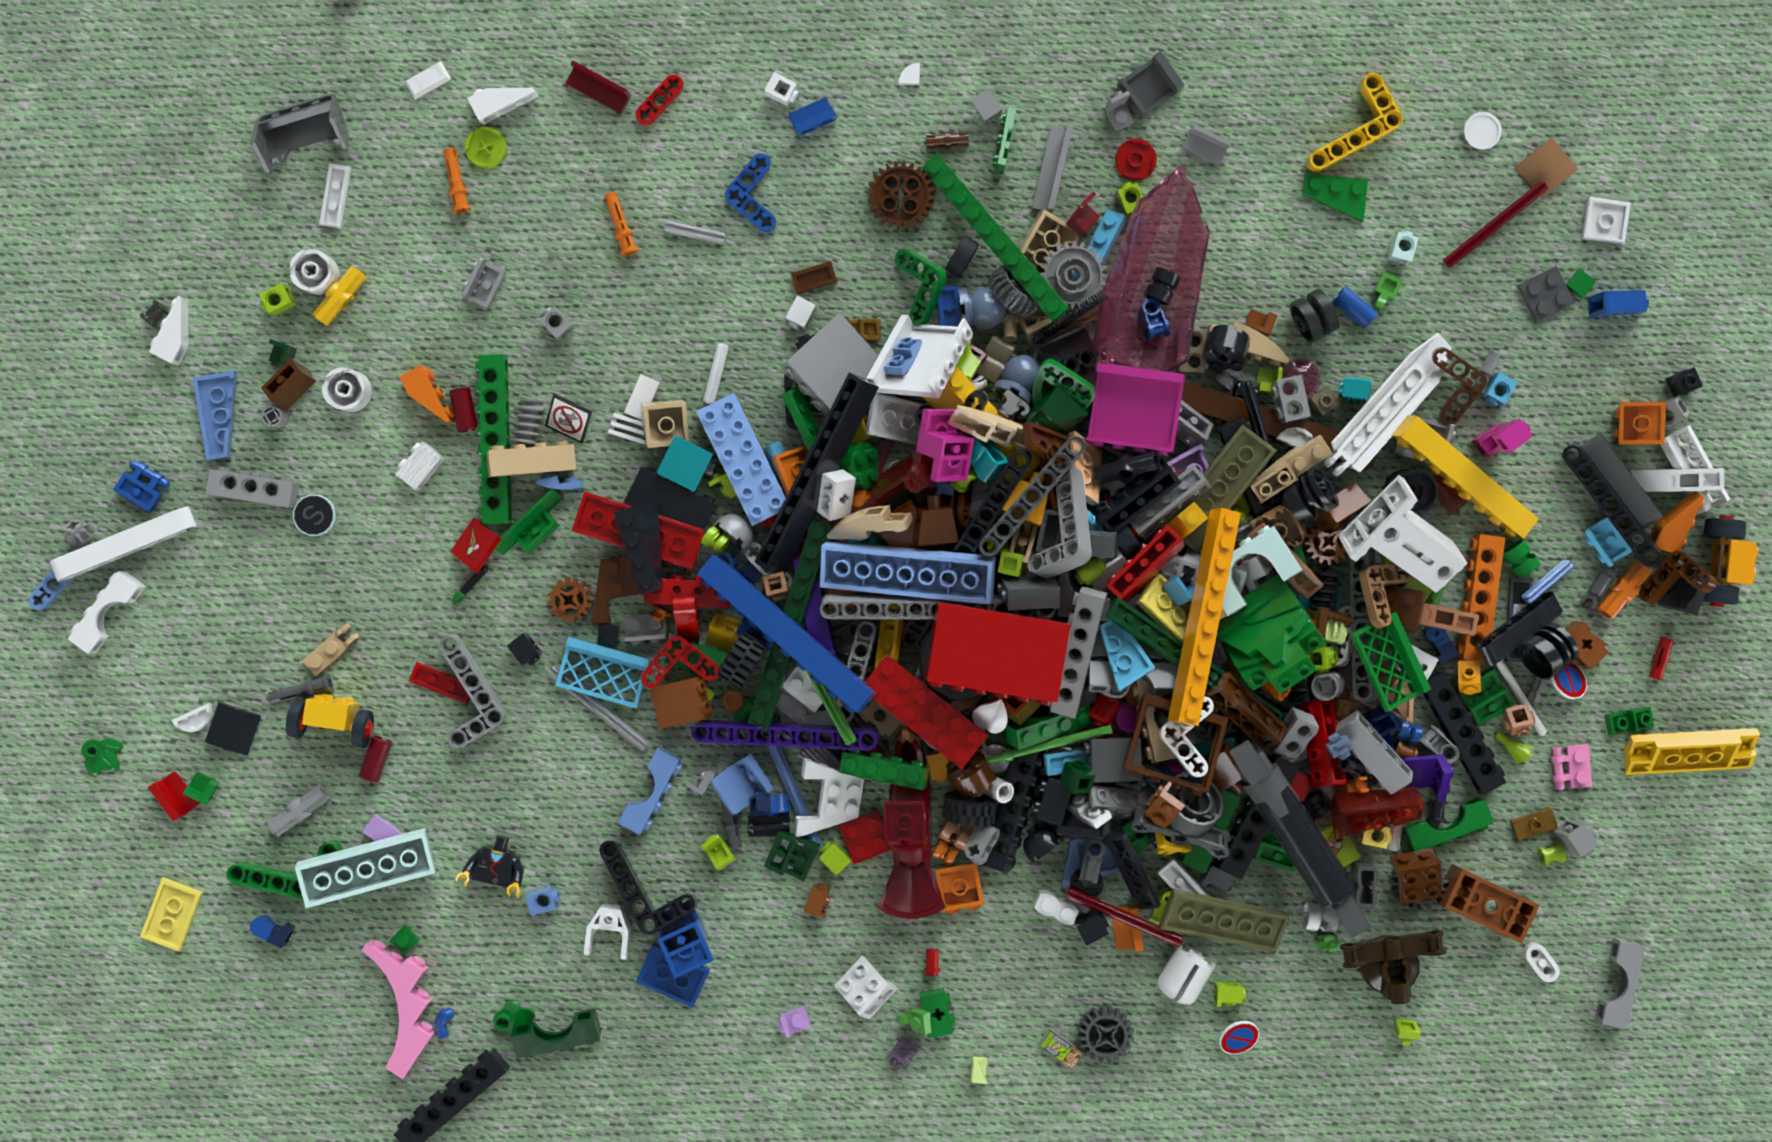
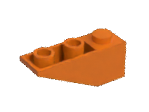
[399,365,454,424]
[1650,491,1705,553]

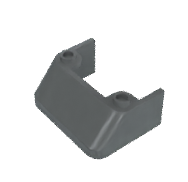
[251,94,349,174]

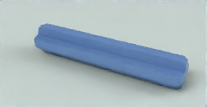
[1521,560,1573,604]

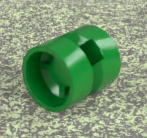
[1503,539,1541,579]
[1118,815,1151,853]

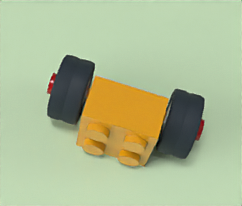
[1703,516,1758,607]

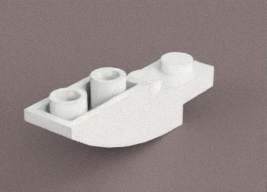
[1630,468,1724,492]

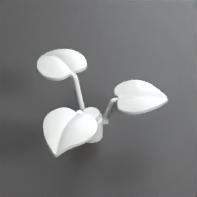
[922,698,1009,773]

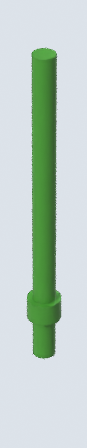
[986,725,1112,764]

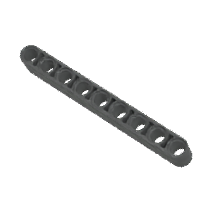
[1349,514,1378,703]

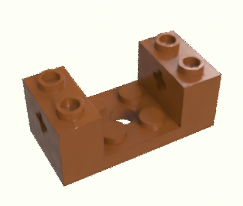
[1436,864,1540,943]

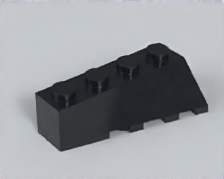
[614,502,663,595]

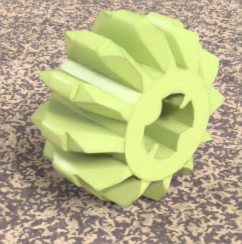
[1323,619,1348,645]

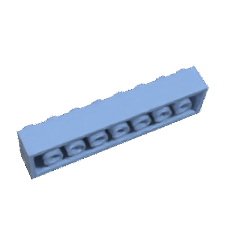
[820,540,996,604]

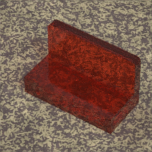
[1432,474,1468,515]

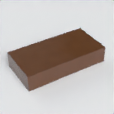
[791,261,837,294]

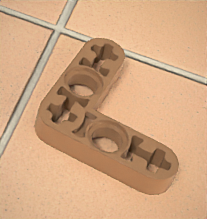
[1359,564,1413,628]

